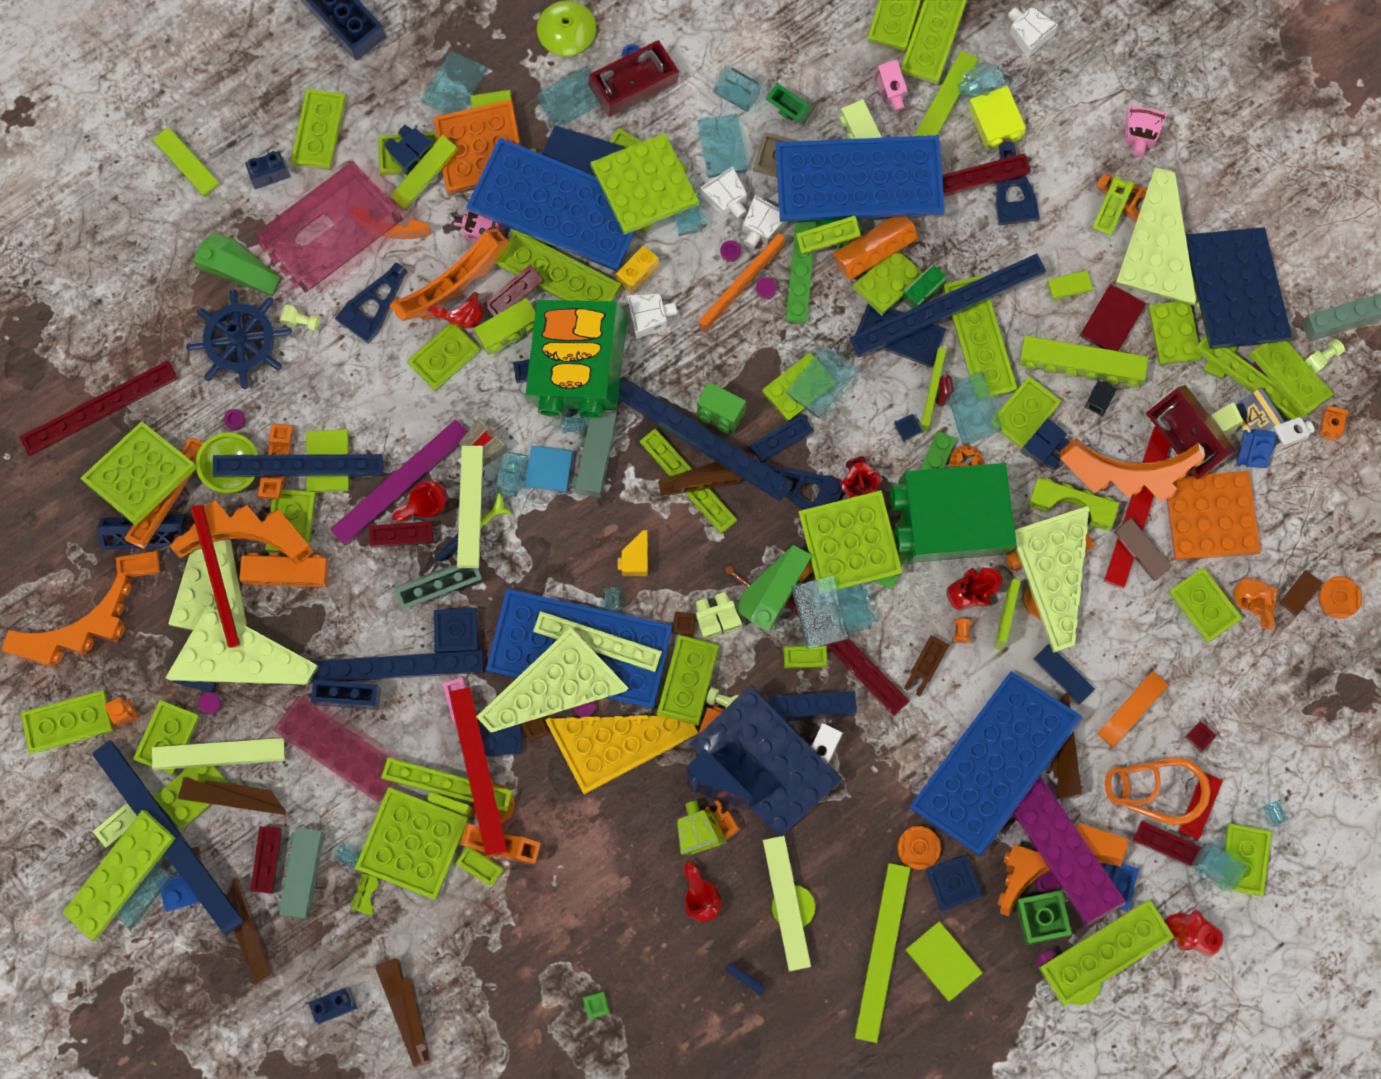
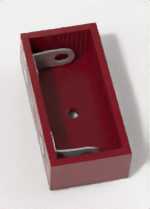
[588,40,679,117]
[1146,385,1237,480]

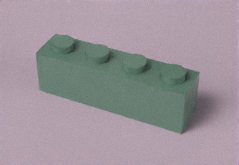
[1302,293,1381,342]
[572,411,617,498]
[394,563,482,609]
[277,827,325,920]

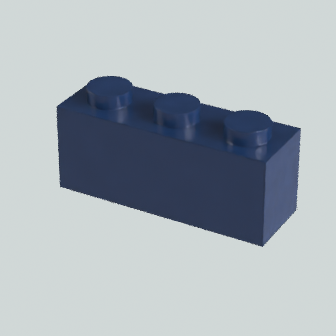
[311,680,381,710]

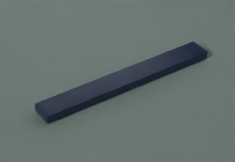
[213,454,383,477]

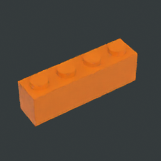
[833,216,918,280]
[239,553,329,588]

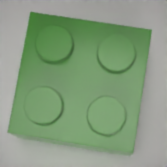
[697,382,746,434]
[1015,891,1072,945]

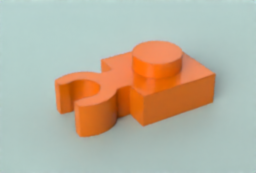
[706,800,741,840]

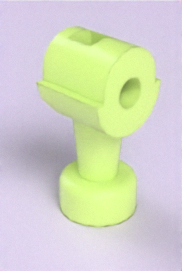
[279,305,320,331]
[1305,339,1345,374]
[706,687,739,708]

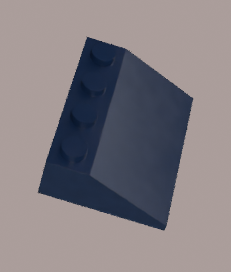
[686,749,752,811]

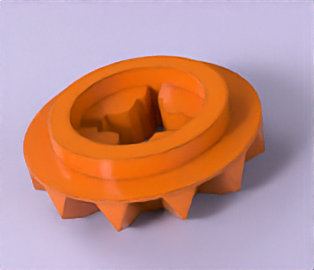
[950,444,984,467]

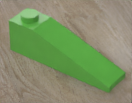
[193,232,281,296]
[735,545,812,631]

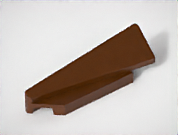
[658,450,760,497]
[1051,693,1082,799]
[178,777,286,815]
[227,878,275,985]
[375,958,431,1067]

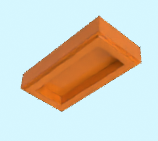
[116,551,161,578]

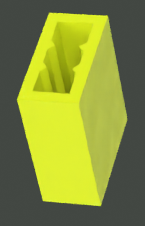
[968,86,1026,149]

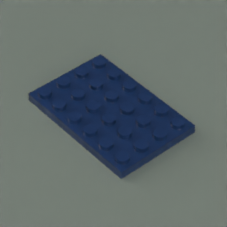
[1185,227,1292,349]
[689,684,842,837]

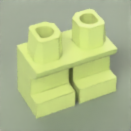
[696,592,742,641]

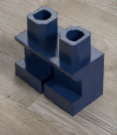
[384,125,433,175]
[245,150,291,190]
[1021,418,1070,470]
[308,987,358,1025]

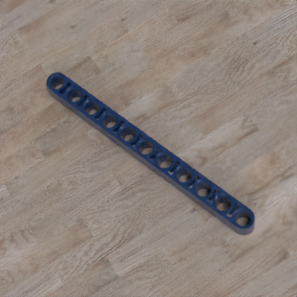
[92,740,245,936]

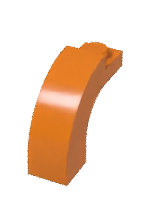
[460,824,541,864]

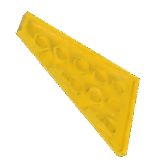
[545,715,699,795]

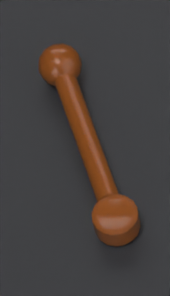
[725,566,751,587]

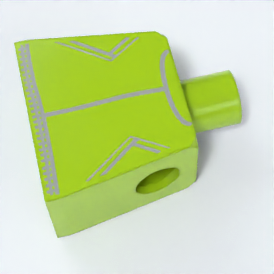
[677,801,727,856]

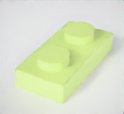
[93,803,137,849]

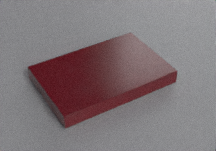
[1080,284,1146,351]

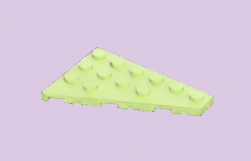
[1117,167,1196,306]
[168,504,247,631]
[1015,506,1090,653]
[166,605,319,685]
[476,627,629,732]

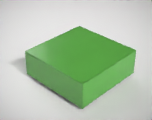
[583,992,610,1020]

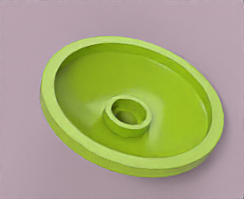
[537,1,597,57]
[196,432,258,494]

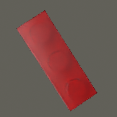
[1177,772,1223,841]

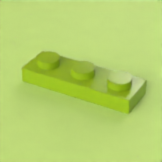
[796,216,862,255]

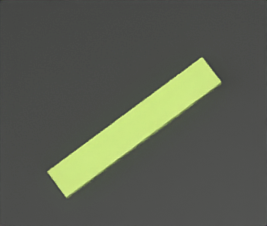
[457,446,484,568]
[533,611,662,672]
[152,738,285,770]
[763,836,811,971]

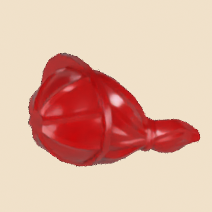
[428,291,484,328]
[391,481,448,521]
[684,861,721,922]

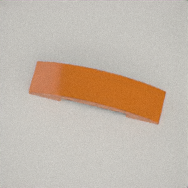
[350,207,432,239]
[258,423,293,500]
[1096,671,1169,748]

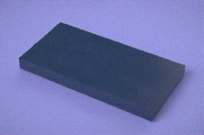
[542,125,627,176]
[855,304,946,368]

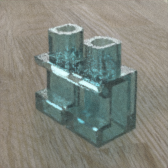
[957,63,1007,98]

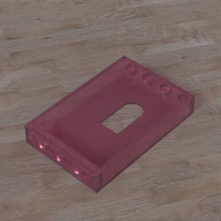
[256,161,403,294]

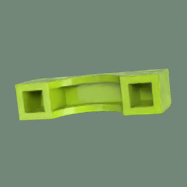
[1028,478,1119,532]

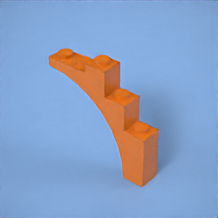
[390,228,510,321]
[1060,437,1205,502]
[170,500,314,565]
[1,574,132,668]
[998,823,1129,916]

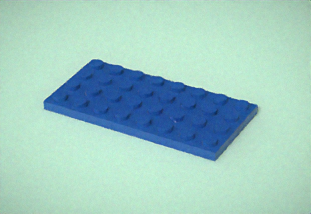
[775,135,945,222]
[466,137,636,272]
[486,589,672,709]
[909,671,1083,857]

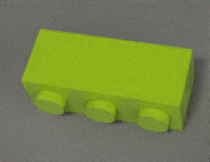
[473,298,535,355]

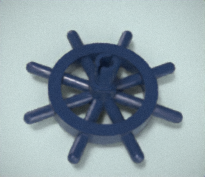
[186,289,292,389]

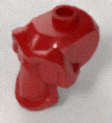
[840,463,881,498]
[946,568,1003,611]
[1165,909,1224,956]

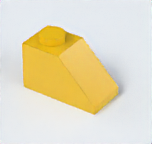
[618,530,648,577]

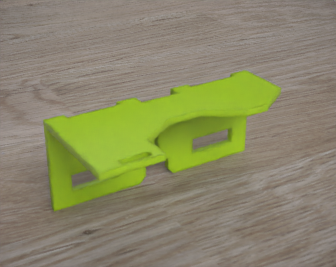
[350,873,378,916]

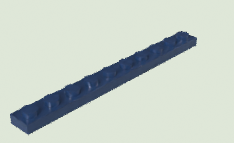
[849,253,1046,358]
[618,376,792,502]
[270,651,484,686]

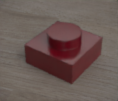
[1185,721,1217,752]

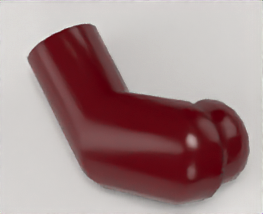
[935,374,954,406]

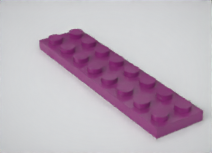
[1013,776,1125,926]

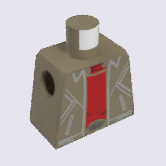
[456,418,508,467]

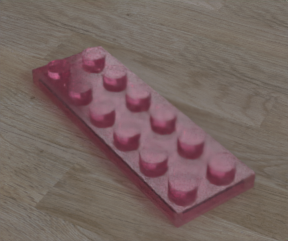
[273,695,393,803]

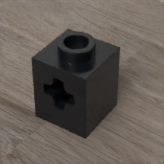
[1084,380,1117,417]

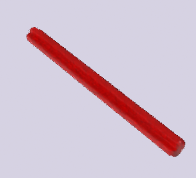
[191,505,240,648]

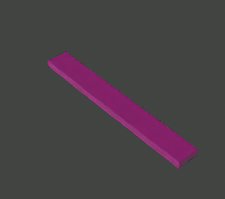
[330,419,467,546]

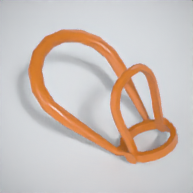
[1105,757,1211,825]

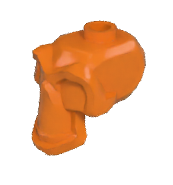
[1233,578,1278,630]

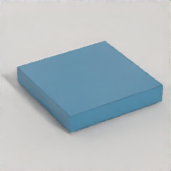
[525,446,573,493]

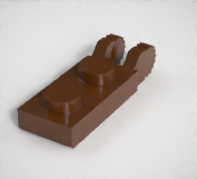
[904,635,950,697]

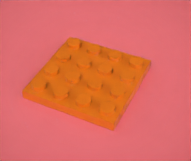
[433,100,521,194]
[1166,471,1261,561]

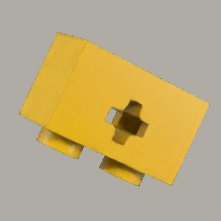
[616,245,659,295]

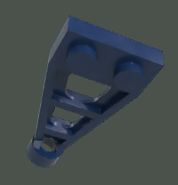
[995,142,1040,226]
[335,262,408,344]
[762,462,843,510]

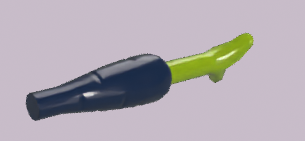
[436,493,512,562]

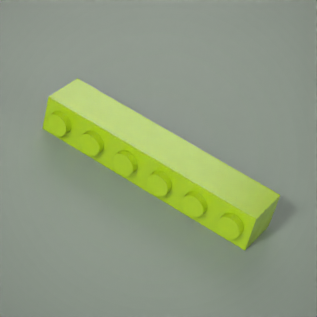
[1018,335,1149,388]

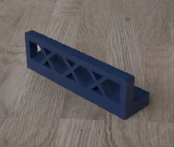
[97,514,186,550]

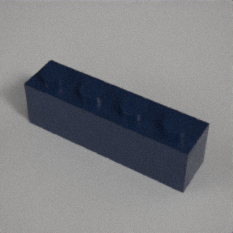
[768,691,857,721]

